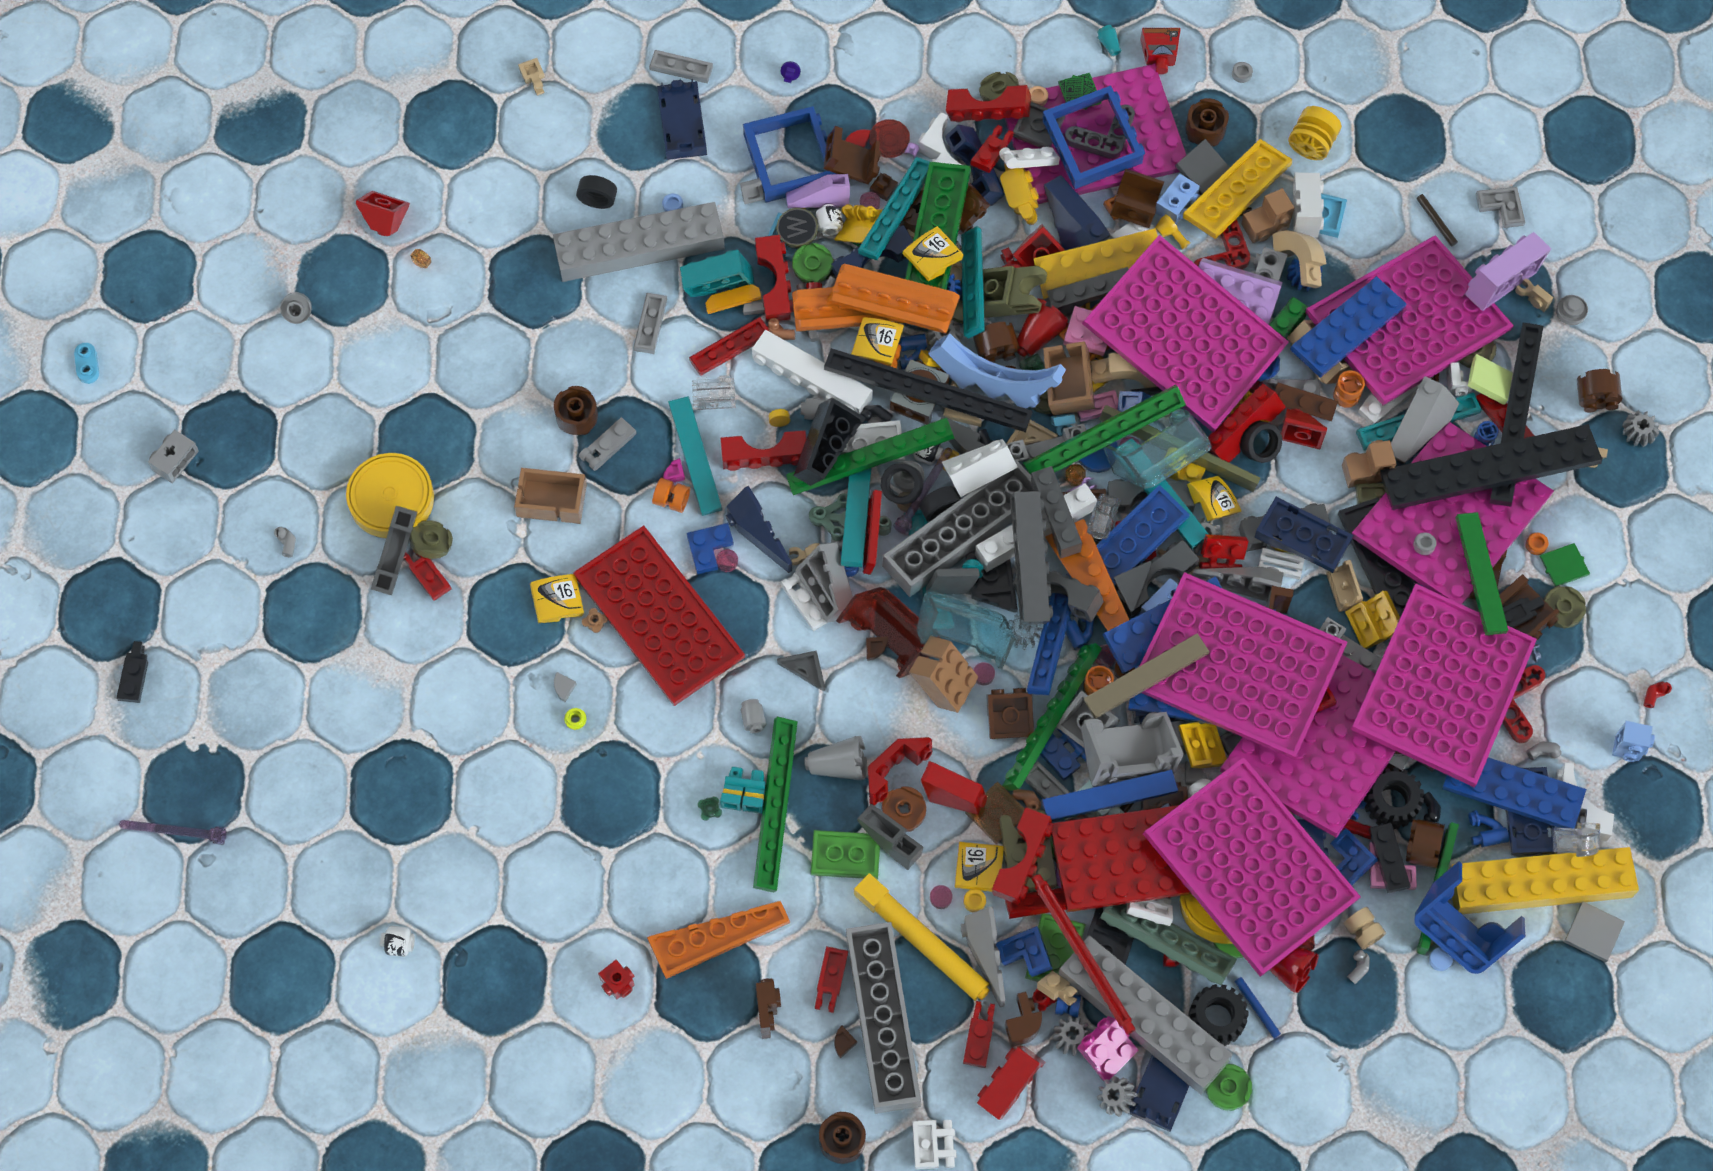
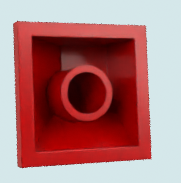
[356,191,410,236]
[1012,224,1066,267]
[1281,408,1327,450]

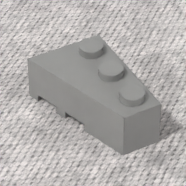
[795,542,856,623]

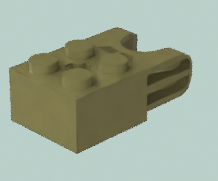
[983,266,1047,318]
[999,810,1057,892]

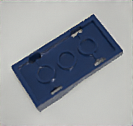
[657,79,707,160]
[1254,496,1354,573]
[1505,767,1558,857]
[1128,1055,1189,1132]

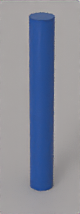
[1234,977,1281,1039]

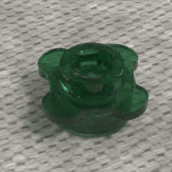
[698,796,722,821]

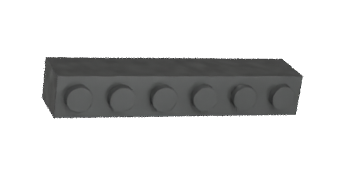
[1010,491,1053,625]

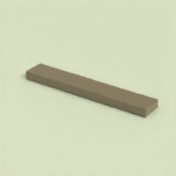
[1084,634,1209,719]

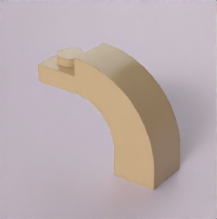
[1272,230,1326,288]
[1091,353,1157,388]

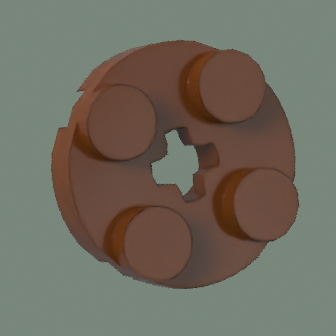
[882,786,926,832]

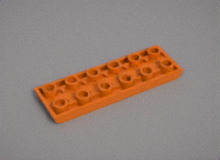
[828,264,960,334]
[792,287,903,332]

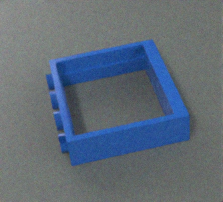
[1042,85,1145,190]
[743,106,836,203]

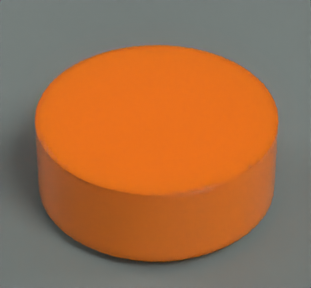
[1525,532,1549,555]

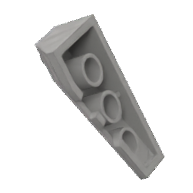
[1391,376,1459,464]
[1192,567,1284,601]
[961,907,1005,1007]

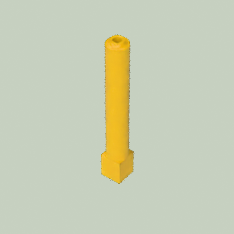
[854,873,990,1001]

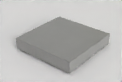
[1564,902,1625,962]

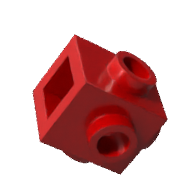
[598,959,635,1000]

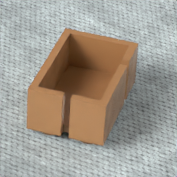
[1043,341,1095,416]
[514,468,587,524]
[909,636,978,713]

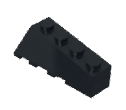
[793,397,866,486]

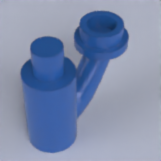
[899,334,927,370]
[1065,614,1097,651]
[1468,810,1510,847]

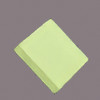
[1468,354,1513,405]

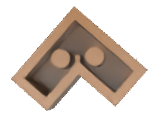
[1241,188,1295,243]
[1342,440,1396,488]

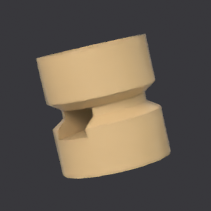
[1343,907,1386,950]

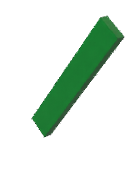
[1455,512,1508,635]
[1417,822,1459,955]

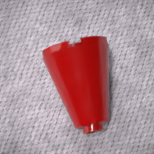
[1017,298,1069,358]
[1269,947,1319,993]

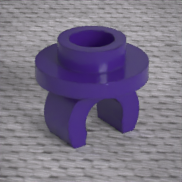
[780,61,801,83]

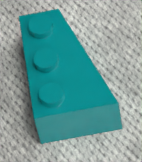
[680,250,755,297]

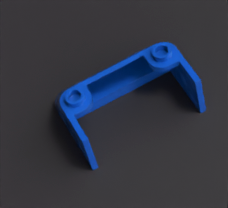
[1414,861,1526,974]

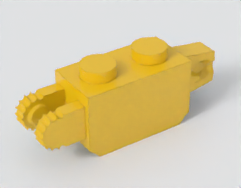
[1000,163,1039,225]

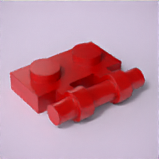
[1199,534,1249,569]

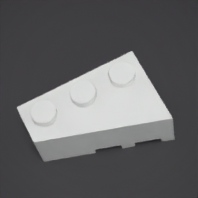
[1293,172,1324,238]
[942,439,1018,497]

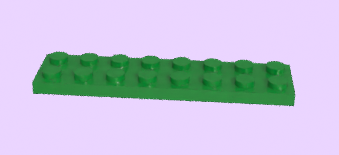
[905,162,971,290]

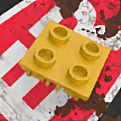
[834,204,882,243]

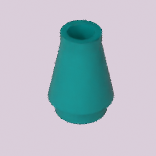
[1097,25,1121,57]

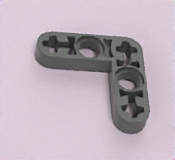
[1065,105,1135,159]

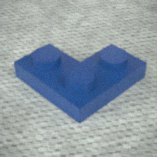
[686,523,734,575]
[1330,828,1378,886]
[996,926,1053,977]

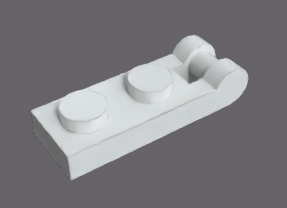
[999,147,1060,169]
[780,572,827,632]

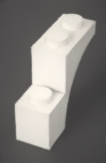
[918,112,962,165]
[1556,763,1614,842]

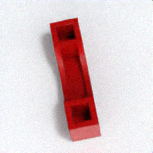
[946,85,1032,122]
[755,235,794,323]
[1202,384,1286,462]
[721,430,806,471]
[992,807,1054,905]

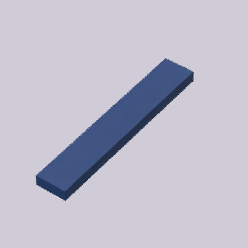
[1027,593,1071,696]
[1042,770,1178,821]

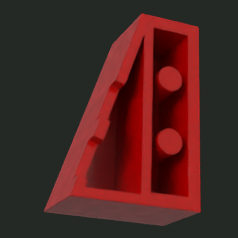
[977,1046,1046,1120]

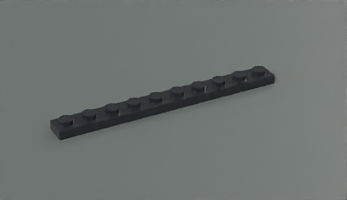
[1490,322,1544,507]
[824,348,1033,433]

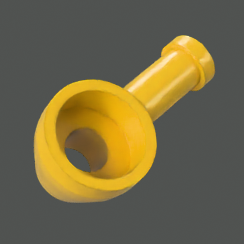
[1155,214,1190,249]

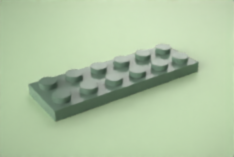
[1100,904,1237,985]

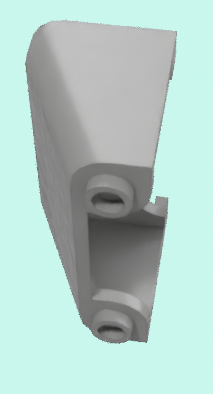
[1081,712,1184,787]

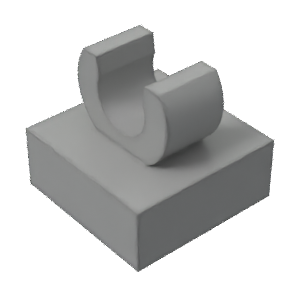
[740,178,765,204]

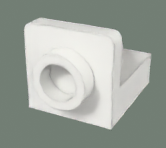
[1446,363,1472,397]

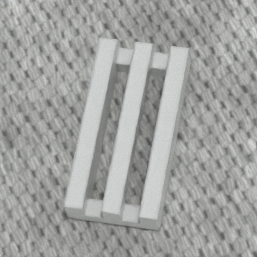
[1258,548,1305,580]

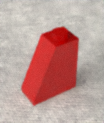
[921,761,987,815]

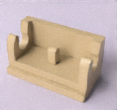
[1326,560,1363,612]

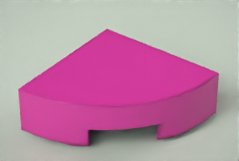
[663,458,685,483]

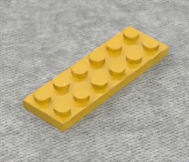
[1183,139,1292,239]
[1033,228,1158,299]

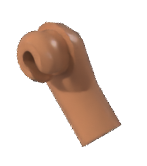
[767,318,795,340]
[1012,789,1041,811]

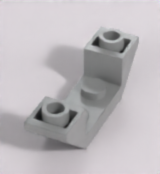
[1006,423,1086,468]
[1319,617,1385,673]

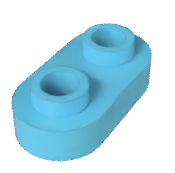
[74,343,99,384]

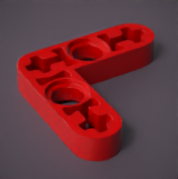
[1194,219,1250,270]
[1502,665,1545,743]

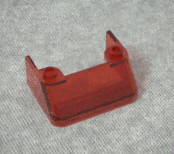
[836,587,941,678]

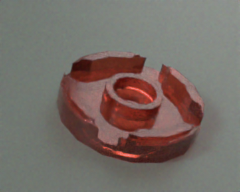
[870,119,910,158]

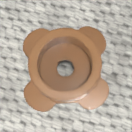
[582,608,608,633]

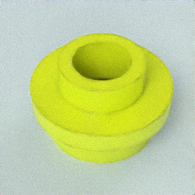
[564,708,587,730]

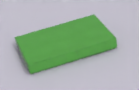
[811,830,880,879]
[1025,913,1086,982]

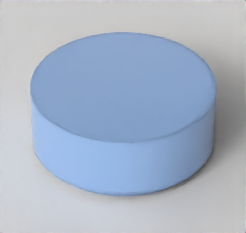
[662,193,683,212]
[1429,947,1453,971]

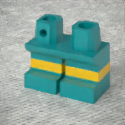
[720,767,766,814]

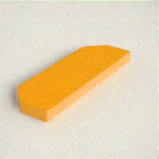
[705,284,762,314]

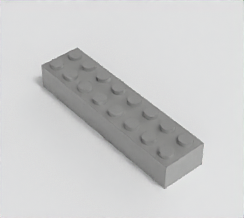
[553,202,725,282]
[882,460,1034,597]
[846,922,921,1114]
[1059,936,1233,1095]

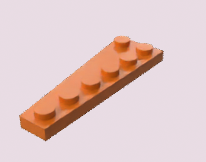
[1045,519,1130,631]
[647,901,790,979]

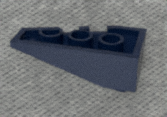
[1043,175,1110,250]
[725,485,792,573]

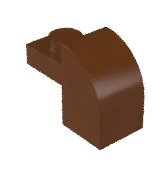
[1005,992,1042,1047]

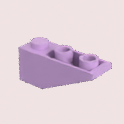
[786,174,850,208]

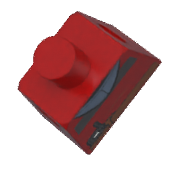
[1140,28,1181,74]

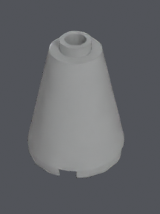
[805,736,867,780]

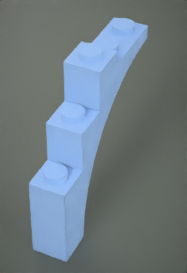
[928,333,1066,409]

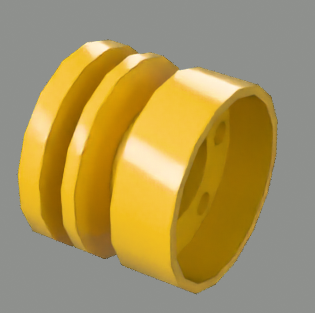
[1288,106,1342,160]

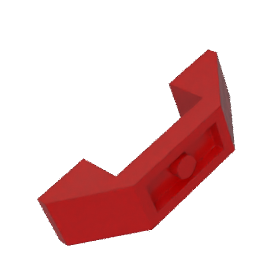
[868,737,933,806]

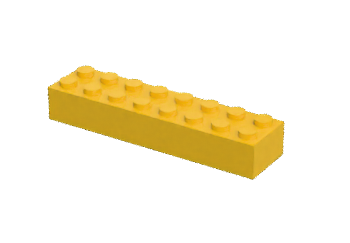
[1449,847,1639,914]

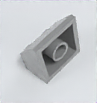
[1056,690,1120,748]

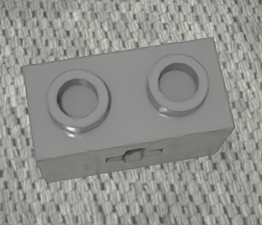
[148,429,199,483]

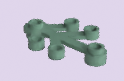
[809,494,892,541]

